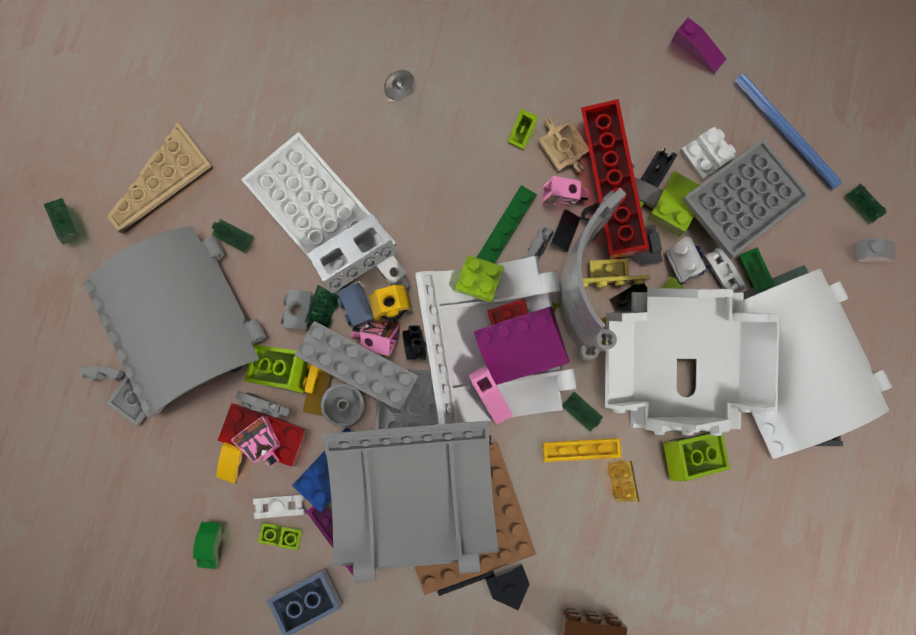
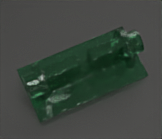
[846,183,887,223]
[212,219,253,252]
[562,392,603,432]

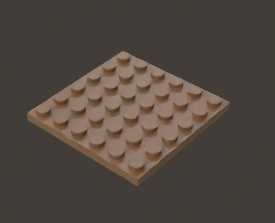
[414,442,537,595]

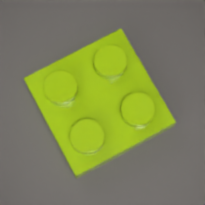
[455,255,504,303]

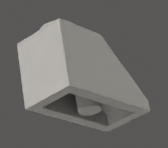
[856,238,896,262]

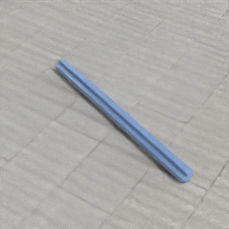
[736,74,842,189]

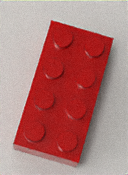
[217,403,309,467]

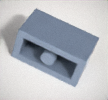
[337,282,375,328]

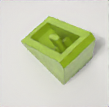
[508,108,539,149]

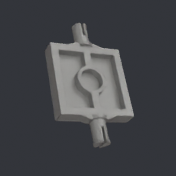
[236,391,290,418]

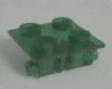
[305,285,339,328]

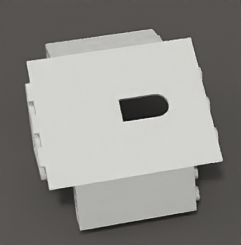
[605,288,779,436]

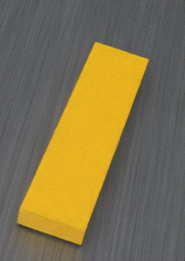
[542,438,622,462]

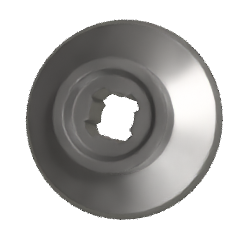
[384,70,415,100]

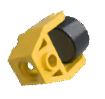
[369,285,413,322]

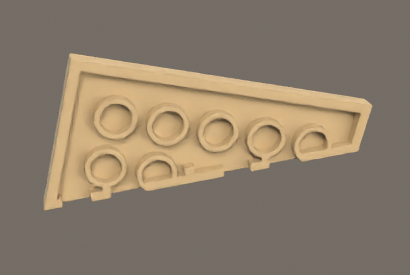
[107,121,212,233]

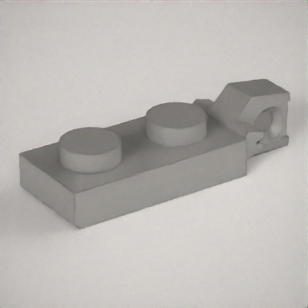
[521,225,554,260]

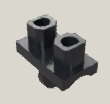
[402,325,427,360]

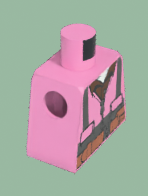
[542,176,589,206]
[352,320,399,356]
[231,416,281,467]

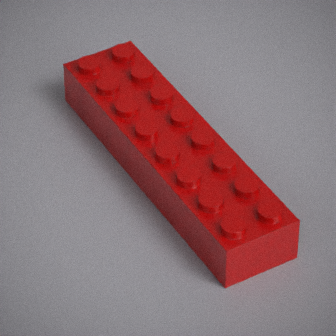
[581,99,649,259]

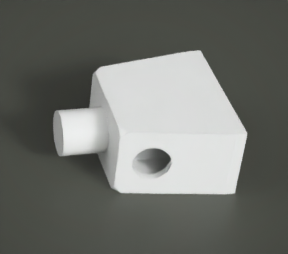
[375,256,411,288]

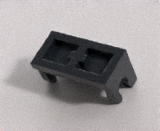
[640,148,678,188]

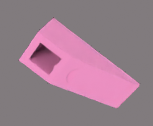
[468,366,513,425]

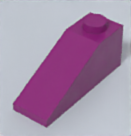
[671,17,727,74]

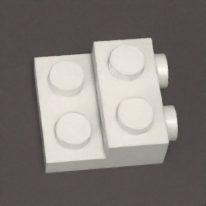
[680,126,736,181]

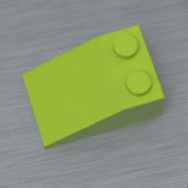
[647,171,700,237]
[244,344,309,394]
[663,433,730,481]

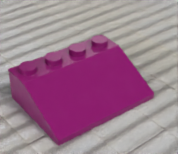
[473,306,570,385]

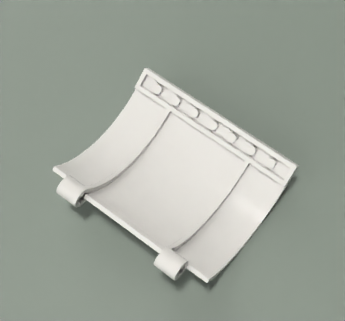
[415,256,577,424]
[743,269,892,459]

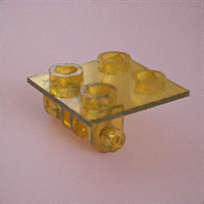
[609,460,639,502]

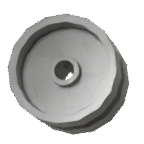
[320,383,367,427]

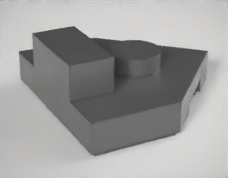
[629,225,663,265]

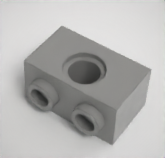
[281,289,314,332]

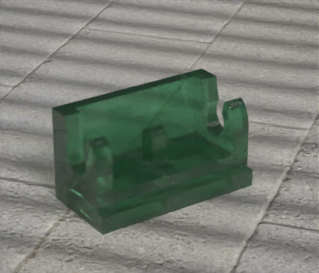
[44,198,78,244]

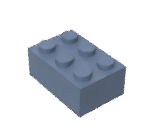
[267,569,343,635]

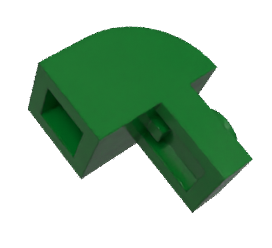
[193,521,222,569]

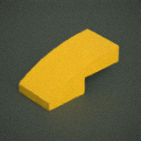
[216,442,242,484]

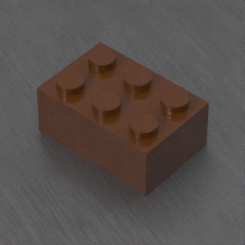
[559,610,627,635]

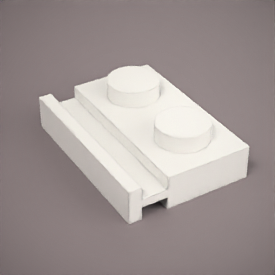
[665,236,706,284]

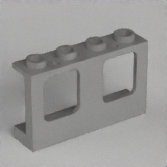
[307,214,398,293]

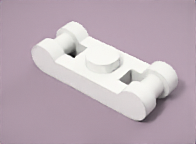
[703,247,746,293]
[253,494,305,519]

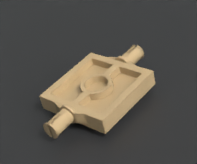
[538,117,590,174]

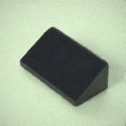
[550,209,581,252]

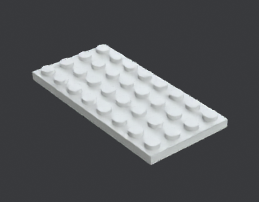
[241,132,396,291]

